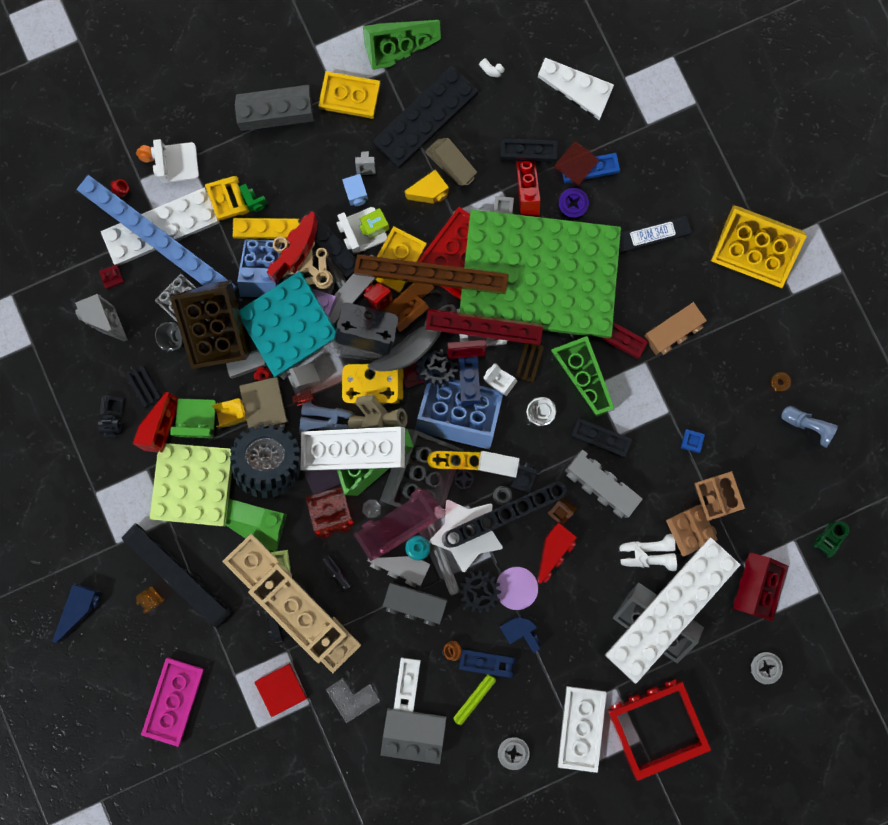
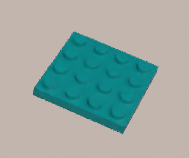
[240,271,336,377]

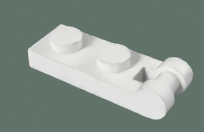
[394,657,420,712]

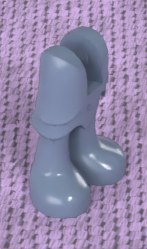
[299,398,355,434]
[782,406,838,448]

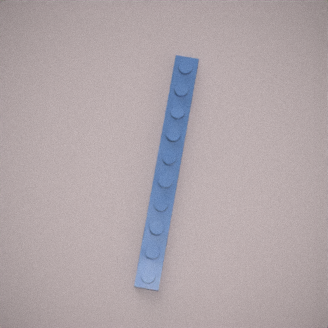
[77,175,237,292]

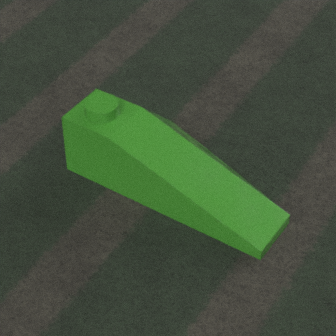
[363,20,441,70]
[226,499,287,552]

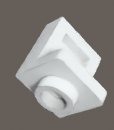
[484,363,517,396]

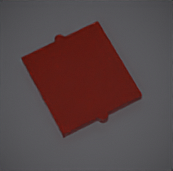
[554,141,599,186]

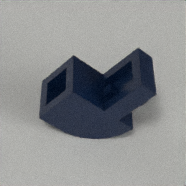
[499,617,541,653]

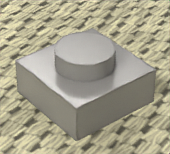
[494,196,514,214]

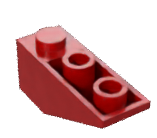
[516,161,540,217]
[537,523,577,584]

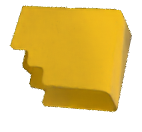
[211,398,247,429]

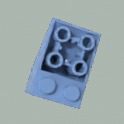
[237,239,282,297]

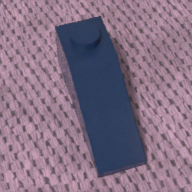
[52,584,100,643]

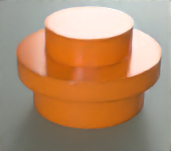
[136,145,154,162]

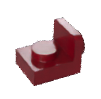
[402,361,424,389]

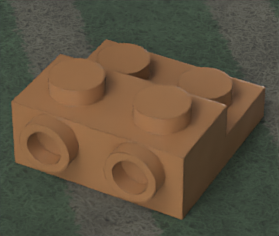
[666,504,718,556]

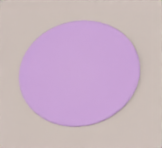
[496,567,538,610]

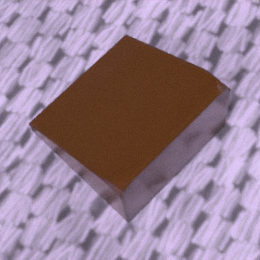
[548,497,577,526]

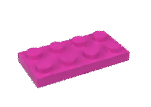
[141,658,205,747]

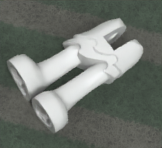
[619,534,677,571]

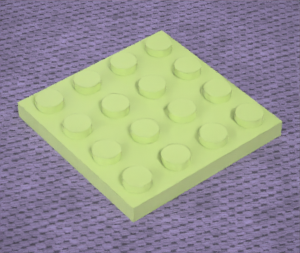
[150,443,232,527]

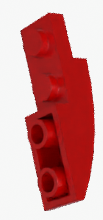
[267,211,318,283]

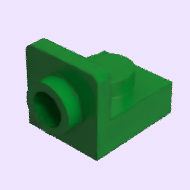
[239,184,268,212]

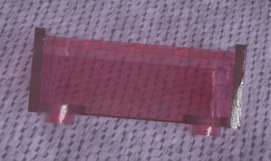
[354,488,446,561]

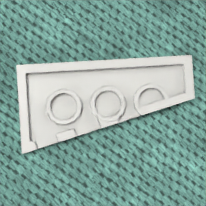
[538,58,614,120]

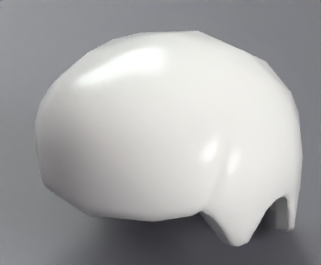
[526,397,557,426]

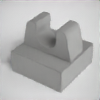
[355,151,376,175]

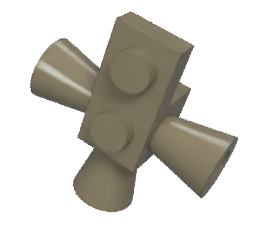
[348,394,407,429]

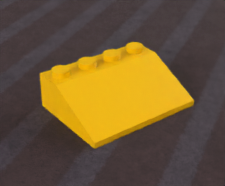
[711,205,807,288]

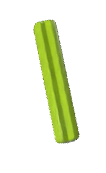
[453,674,496,725]

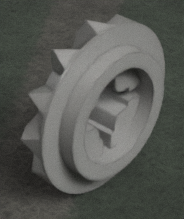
[750,652,783,684]
[498,737,530,770]

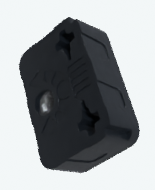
[334,302,398,355]

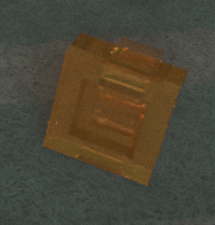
[136,586,164,613]

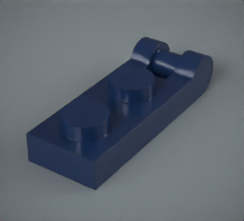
[459,356,480,405]
[459,649,516,678]

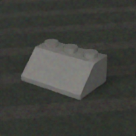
[75,294,127,341]

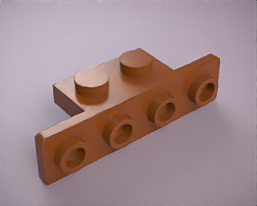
[381,283,434,332]

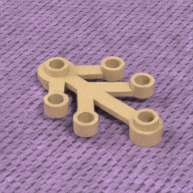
[273,237,333,289]

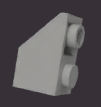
[288,363,322,392]

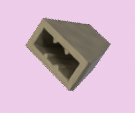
[425,138,477,185]

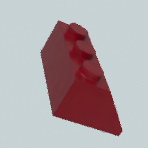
[733,552,789,622]

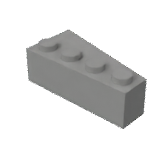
[565,450,642,518]

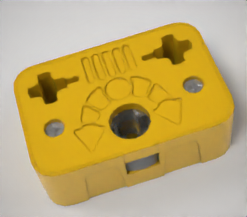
[342,364,403,404]

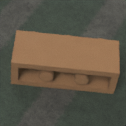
[644,302,707,355]

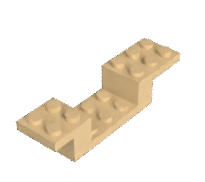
[222,533,361,673]

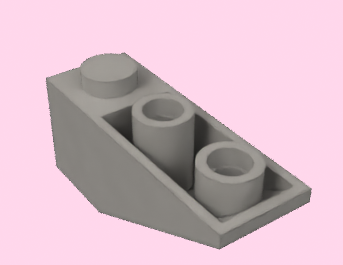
[367,556,431,588]

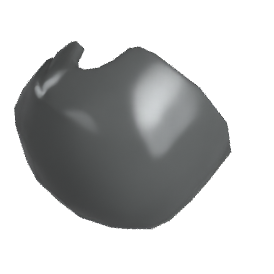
[155,322,184,351]

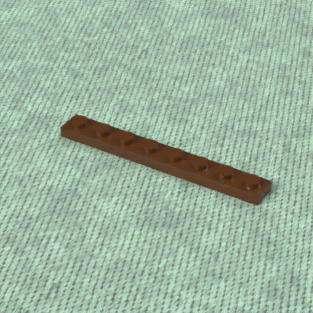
[354,254,509,294]

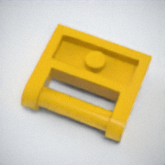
[205,176,250,221]

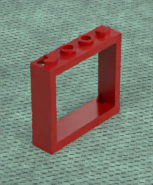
[607,679,711,781]

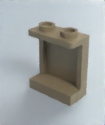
[239,377,289,430]

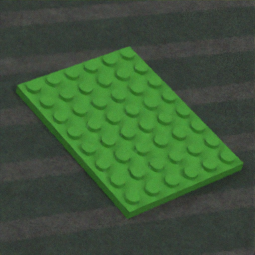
[459,209,621,338]

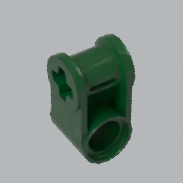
[812,521,849,558]

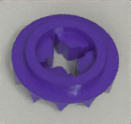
[559,188,589,218]

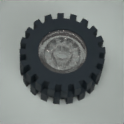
[230,424,300,498]

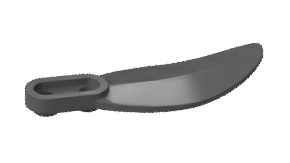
[368,304,457,371]

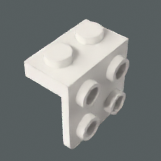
[151,139,199,184]
[336,207,387,255]

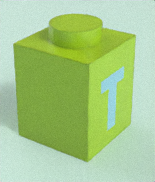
[359,208,389,240]

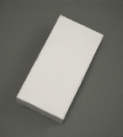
[478,451,519,477]

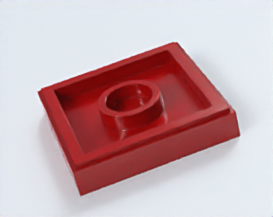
[254,663,307,718]

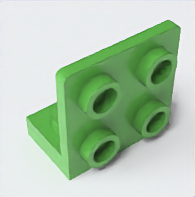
[170,399,216,438]

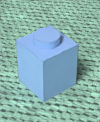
[342,174,368,206]

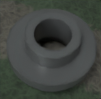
[493,486,512,505]

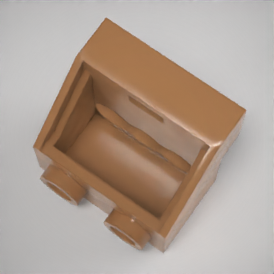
[694,471,745,521]

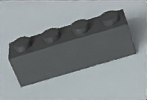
[235,85,314,131]
[612,582,704,664]

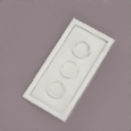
[558,686,606,773]

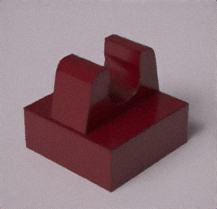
[99,264,125,290]

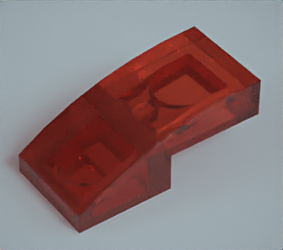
[292,388,315,406]

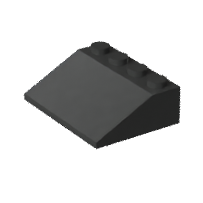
[380,428,464,522]

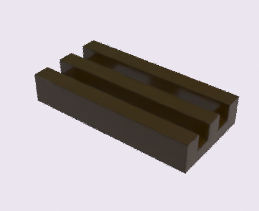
[515,343,544,383]

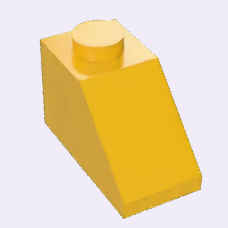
[405,170,449,204]

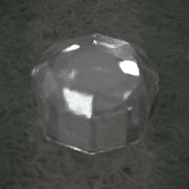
[363,500,381,518]

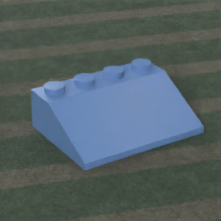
[415,379,503,450]

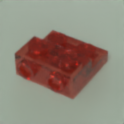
[305,486,354,538]

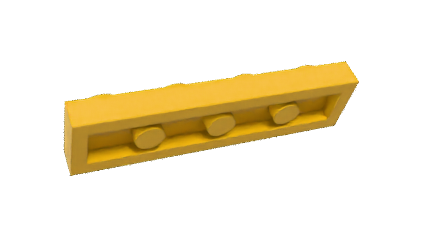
[233,218,299,239]

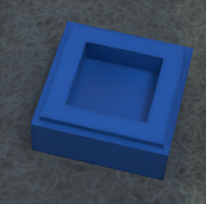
[681,429,705,453]

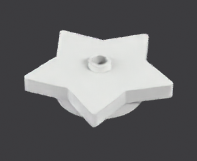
[429,500,503,572]

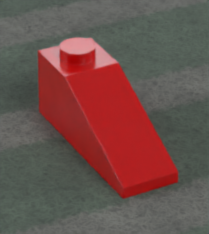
[364,283,393,311]
[133,392,178,453]

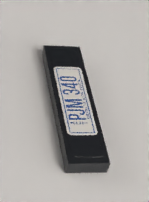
[619,215,692,254]

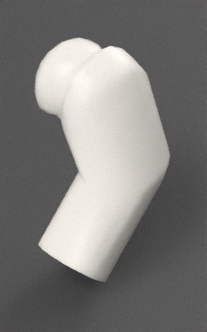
[479,58,505,77]

